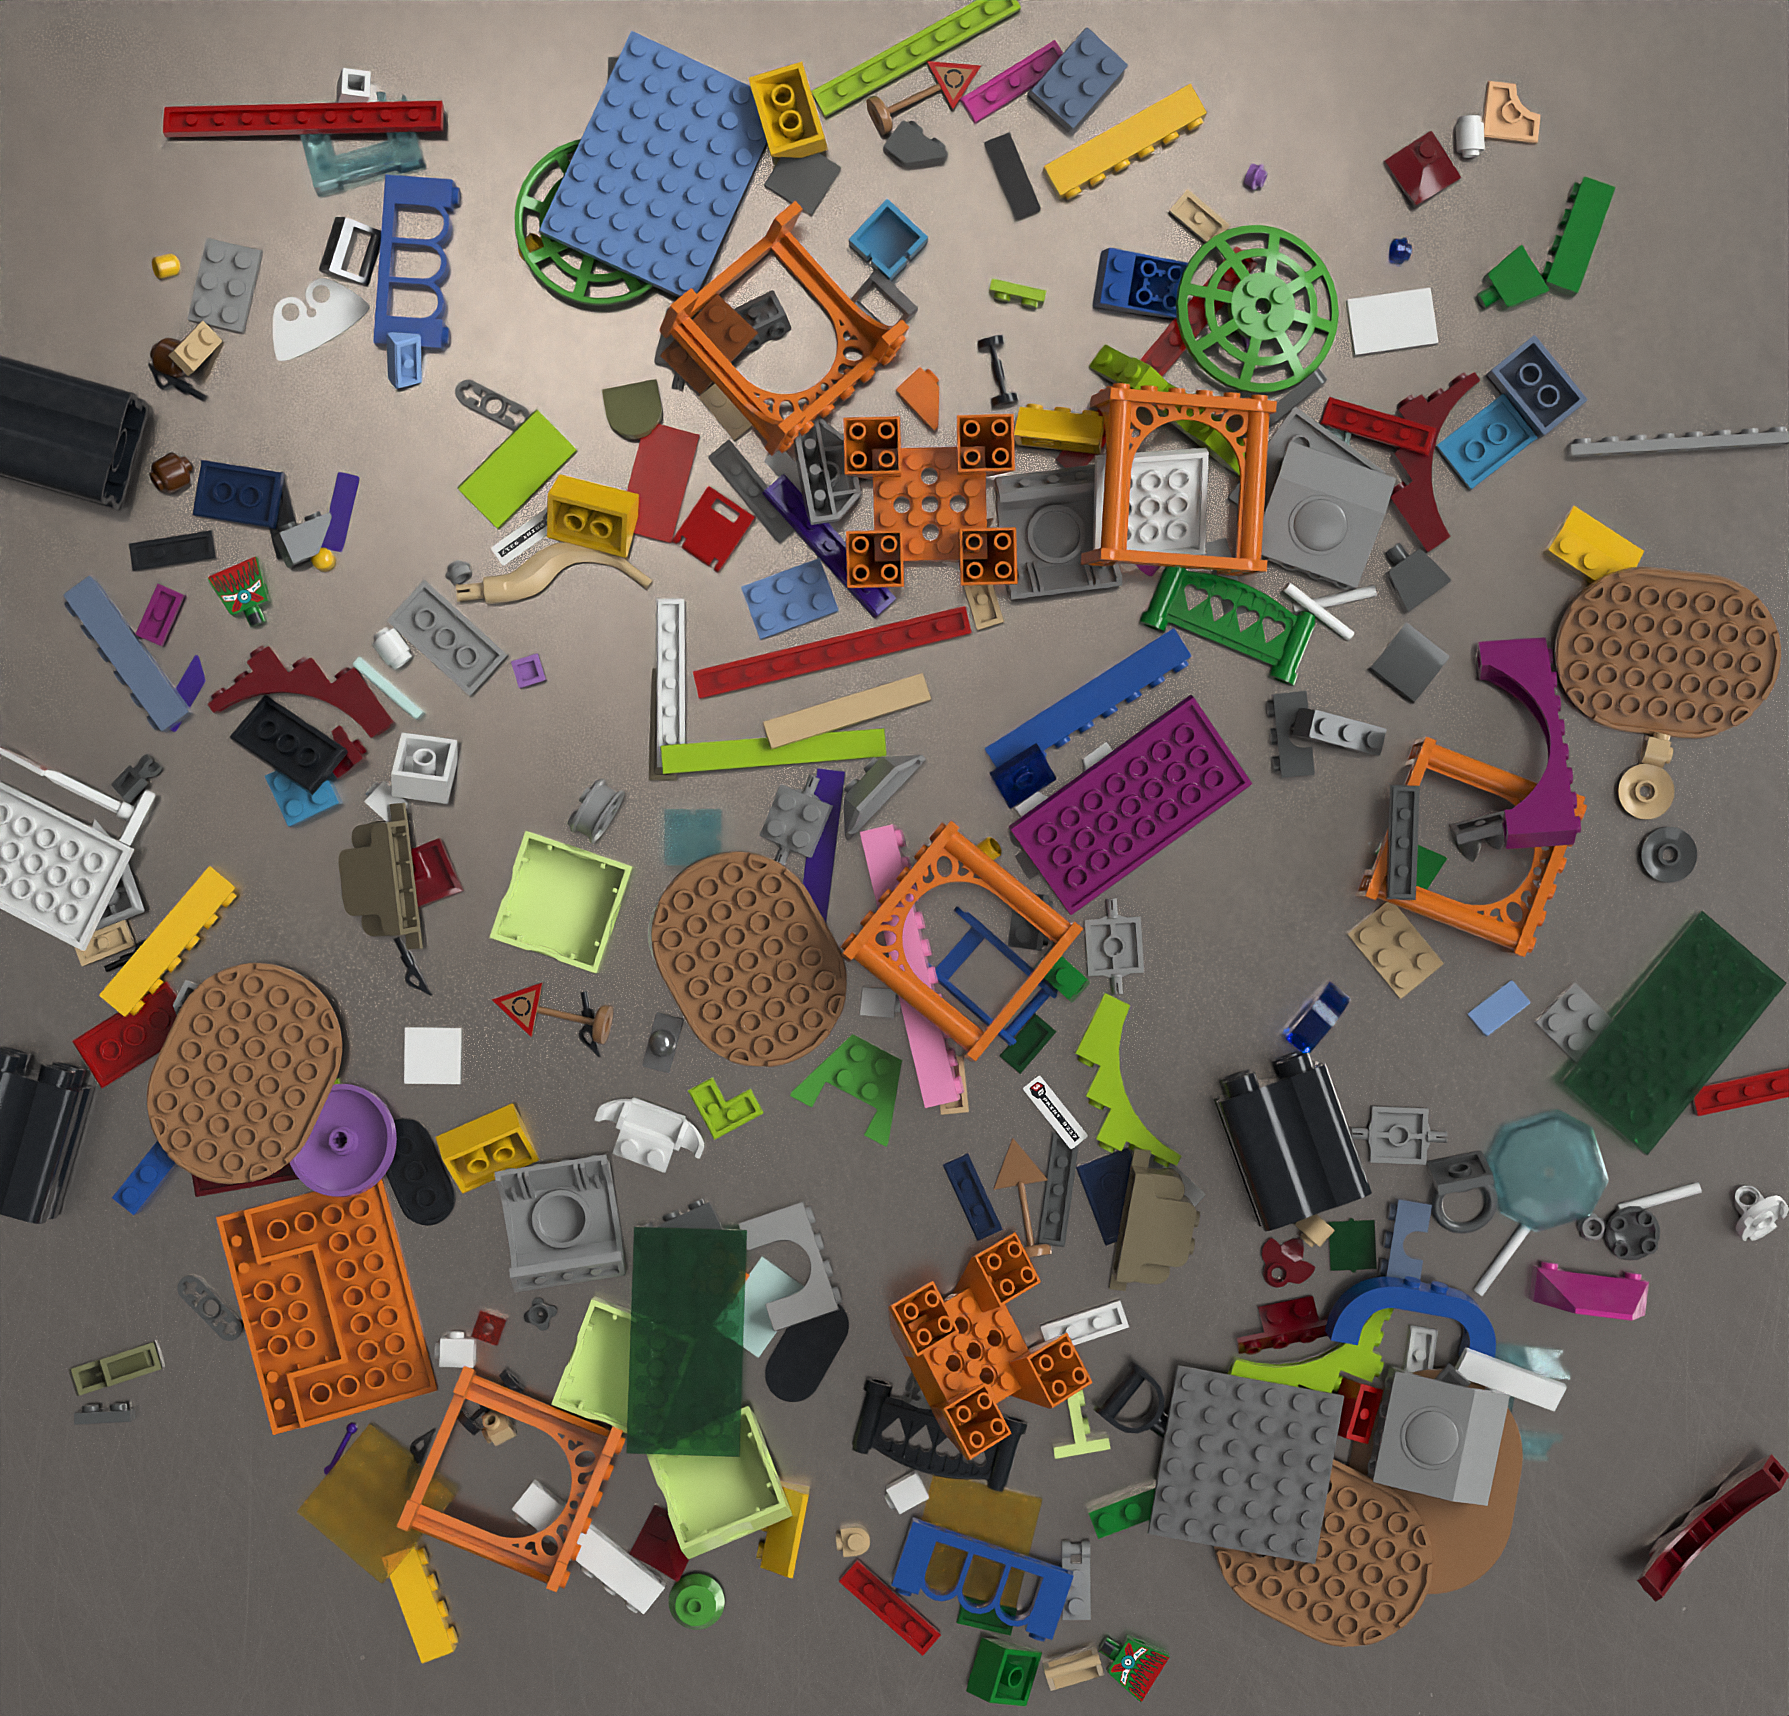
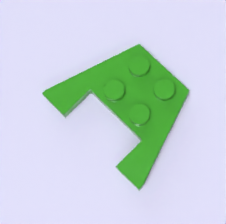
[790,1034,902,1147]

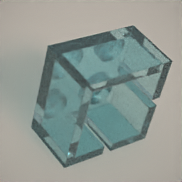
[664,809,722,865]

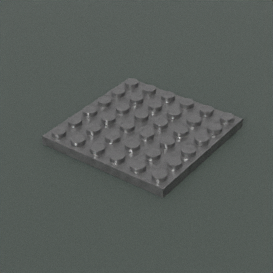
[1147,1365,1344,1564]

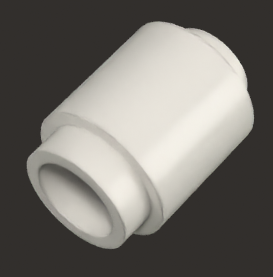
[1456,115,1485,158]
[372,627,412,670]

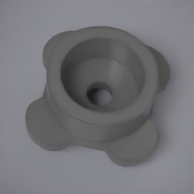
[523,1298,557,1331]

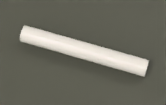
[1283,582,1354,641]
[1292,585,1377,614]
[1617,1182,1702,1210]
[1473,1222,1532,1296]

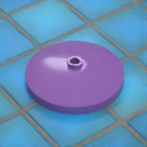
[290,1084,397,1197]

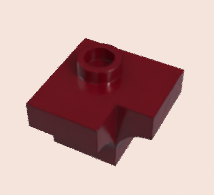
[331,725,368,779]

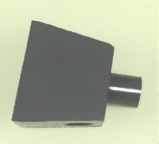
[1385,542,1452,613]

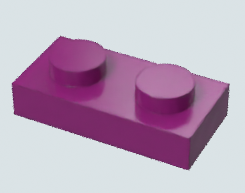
[135,584,185,647]

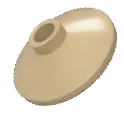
[1618,763,1675,819]

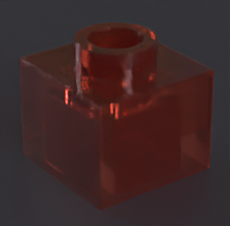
[471,1308,509,1346]

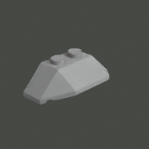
[794,416,861,525]
[844,755,926,841]

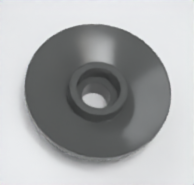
[1641,827,1698,883]

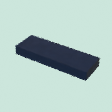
[942,1153,1003,1241]

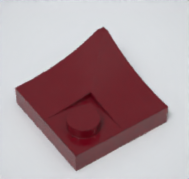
[1383,130,1462,206]
[411,838,464,908]
[629,1503,690,1582]

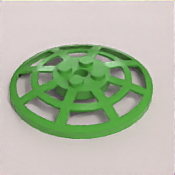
[514,139,654,305]
[1176,225,1339,393]

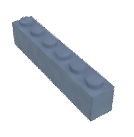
[63,575,193,733]

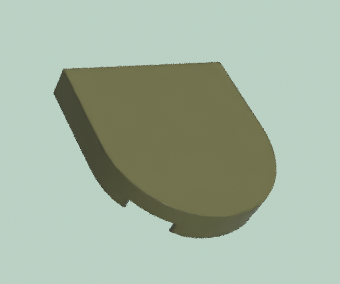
[601,379,662,439]

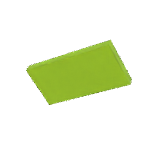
[457,409,577,528]

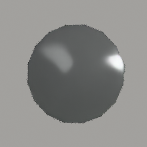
[1605,1206,1660,1260]

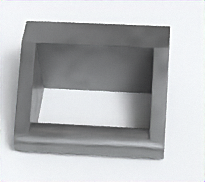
[319,217,381,286]
[851,269,918,325]

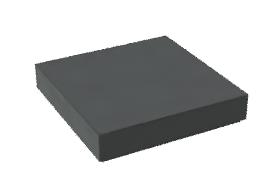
[764,153,841,216]

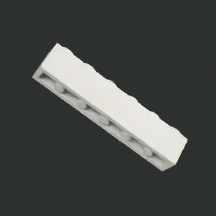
[512,1479,666,1614]

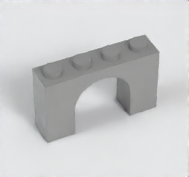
[739,1202,842,1331]

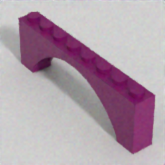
[1476,637,1581,849]

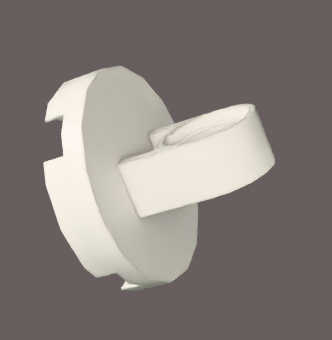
[1734,1186,1789,1241]

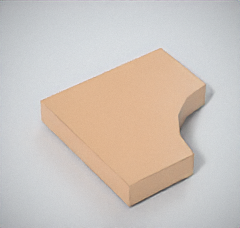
[1482,81,1541,144]

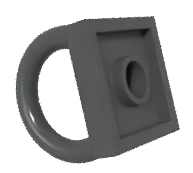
[1427,1151,1498,1234]

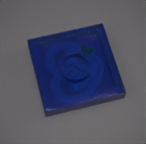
[989,743,1057,809]

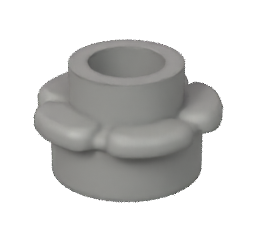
[445,560,472,585]
[1578,1213,1606,1241]

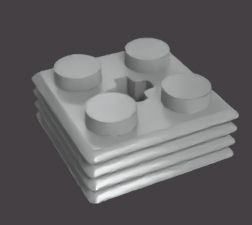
[95,864,145,931]

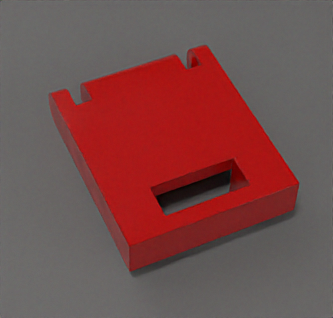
[672,485,756,573]

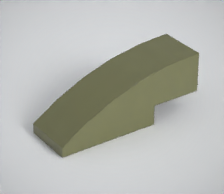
[68,1342,162,1396]

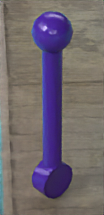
[324,1423,357,1477]

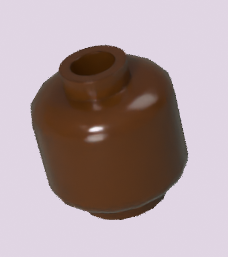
[150,337,186,378]
[149,452,193,494]

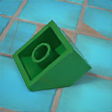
[966,1637,1042,1706]

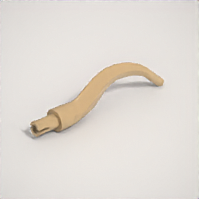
[456,542,653,604]

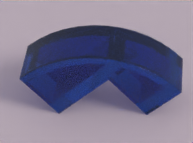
[1286,981,1351,1054]

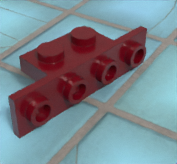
[1237,1296,1328,1355]

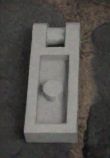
[1062,1541,1091,1620]

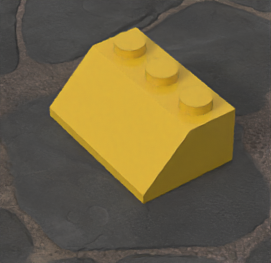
[748,61,828,158]
[1014,404,1104,455]
[547,474,639,558]
[1543,505,1644,584]
[436,1103,539,1194]
[756,1481,810,1578]

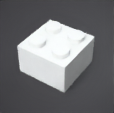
[391,733,457,804]

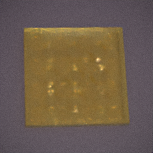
[297,1424,456,1584]
[922,1475,1042,1608]

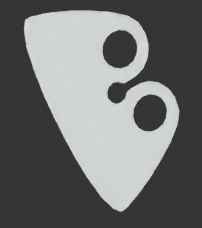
[273,278,370,361]

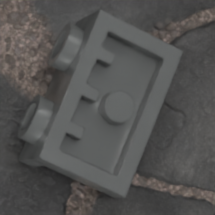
[734,290,792,353]
[1008,893,1053,951]

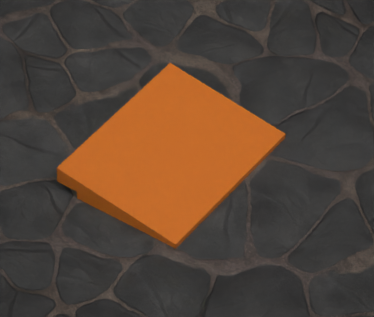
[216,1179,438,1435]

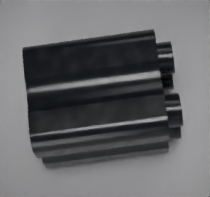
[0,356,148,510]
[0,1046,95,1224]
[1212,1050,1372,1232]

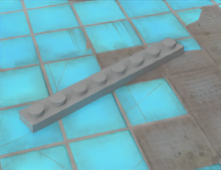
[1566,427,1789,458]

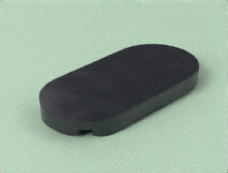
[386,1118,456,1226]
[765,1303,849,1402]

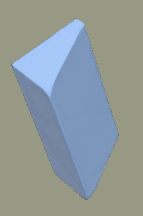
[386,332,422,389]
[1467,980,1531,1037]

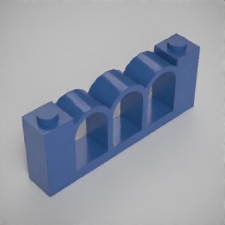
[373,174,460,351]
[891,1517,1074,1642]

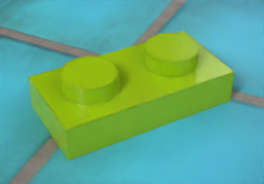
[989,278,1046,308]

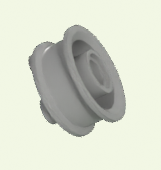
[567,778,625,844]

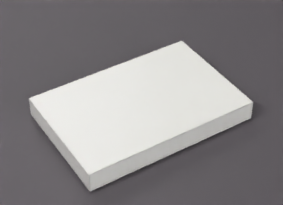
[1346,288,1438,356]

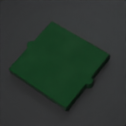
[1328,1218,1377,1273]

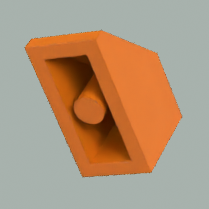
[896,367,940,433]

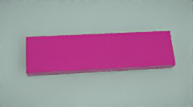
[960,40,1063,124]

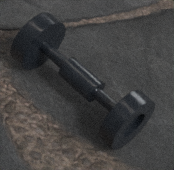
[977,334,1020,407]
[457,1369,525,1436]

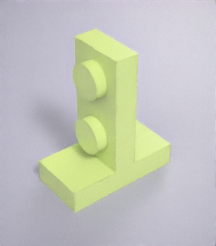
[1052,1389,1111,1459]

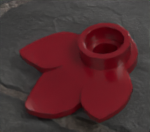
[1262,1238,1315,1288]

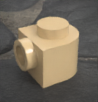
[1639,731,1673,768]
[1295,1214,1335,1247]
[481,1410,517,1446]
[836,1524,870,1557]

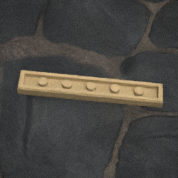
[762,673,931,750]

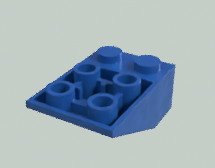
[1092,247,1188,319]

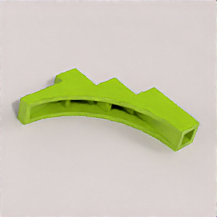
[1089,344,1245,475]
[1074,992,1182,1168]
[1227,1308,1394,1393]

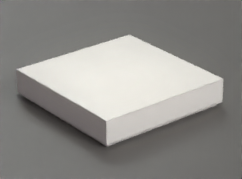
[404,1027,462,1084]

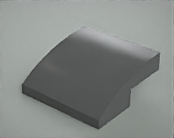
[1369,622,1450,704]

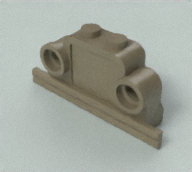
[338,803,423,949]
[1109,1148,1200,1291]

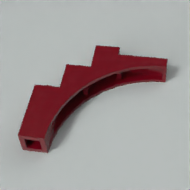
[1389,371,1481,553]
[207,645,397,739]
[1637,1454,1789,1602]

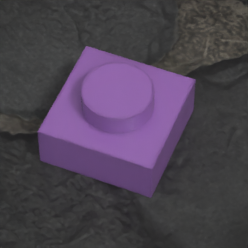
[511,653,547,689]

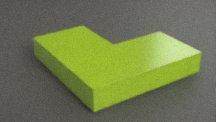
[688,1077,764,1140]

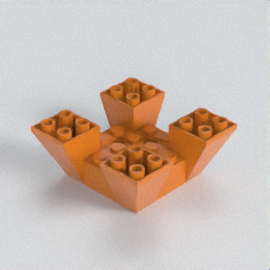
[843,414,1018,588]
[888,1232,1093,1461]

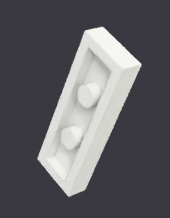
[1040,1300,1129,1345]

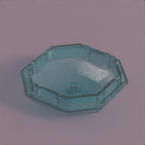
[1486,1109,1609,1232]

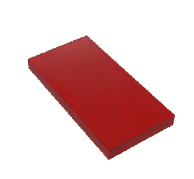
[627,424,700,544]
[72,981,178,1088]

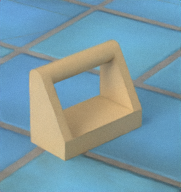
[1042,1646,1104,1691]

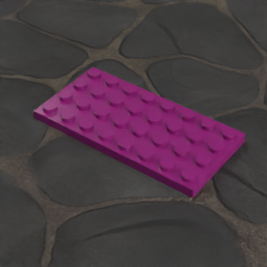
[1008,695,1252,915]

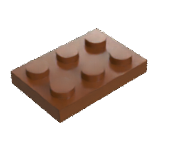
[660,294,759,395]

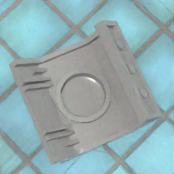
[1261,441,1396,590]
[995,464,1122,600]
[495,1155,626,1292]
[1367,1367,1510,1506]

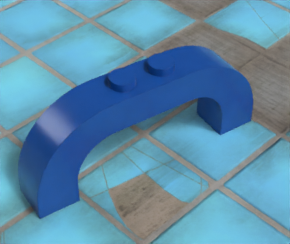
[1325,1276,1496,1358]

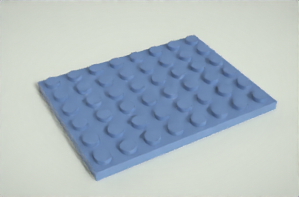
[539,31,767,298]

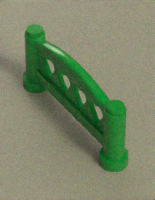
[1139,566,1316,686]

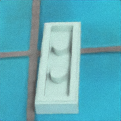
[353,657,426,720]

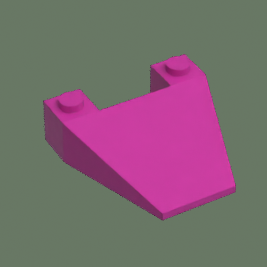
[1529,1262,1649,1321]

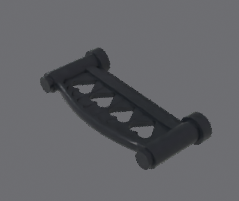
[852,1377,1028,1492]

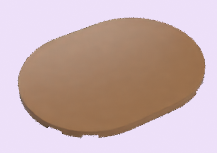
[1555,567,1781,739]
[651,851,847,1067]
[147,963,342,1184]
[1349,1369,1523,1594]
[1214,1459,1433,1647]

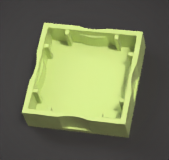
[489,831,634,973]
[551,1296,698,1445]
[645,1406,793,1559]

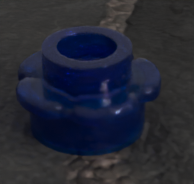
[1389,237,1412,265]

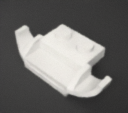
[595,1097,704,1173]

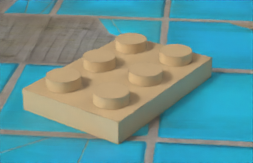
[1347,902,1444,999]

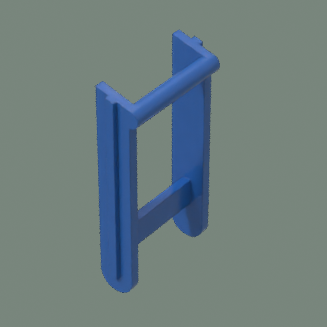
[928,906,1058,1046]

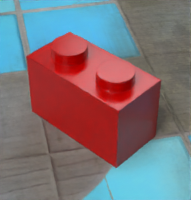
[1338,1377,1383,1444]

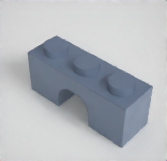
[1379,1198,1432,1280]

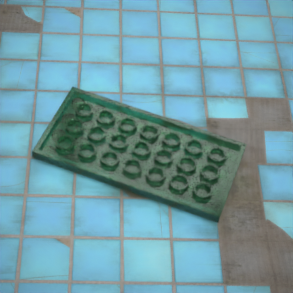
[1560,911,1787,1155]
[626,1226,747,1457]

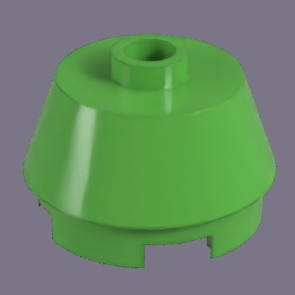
[669,1574,725,1630]

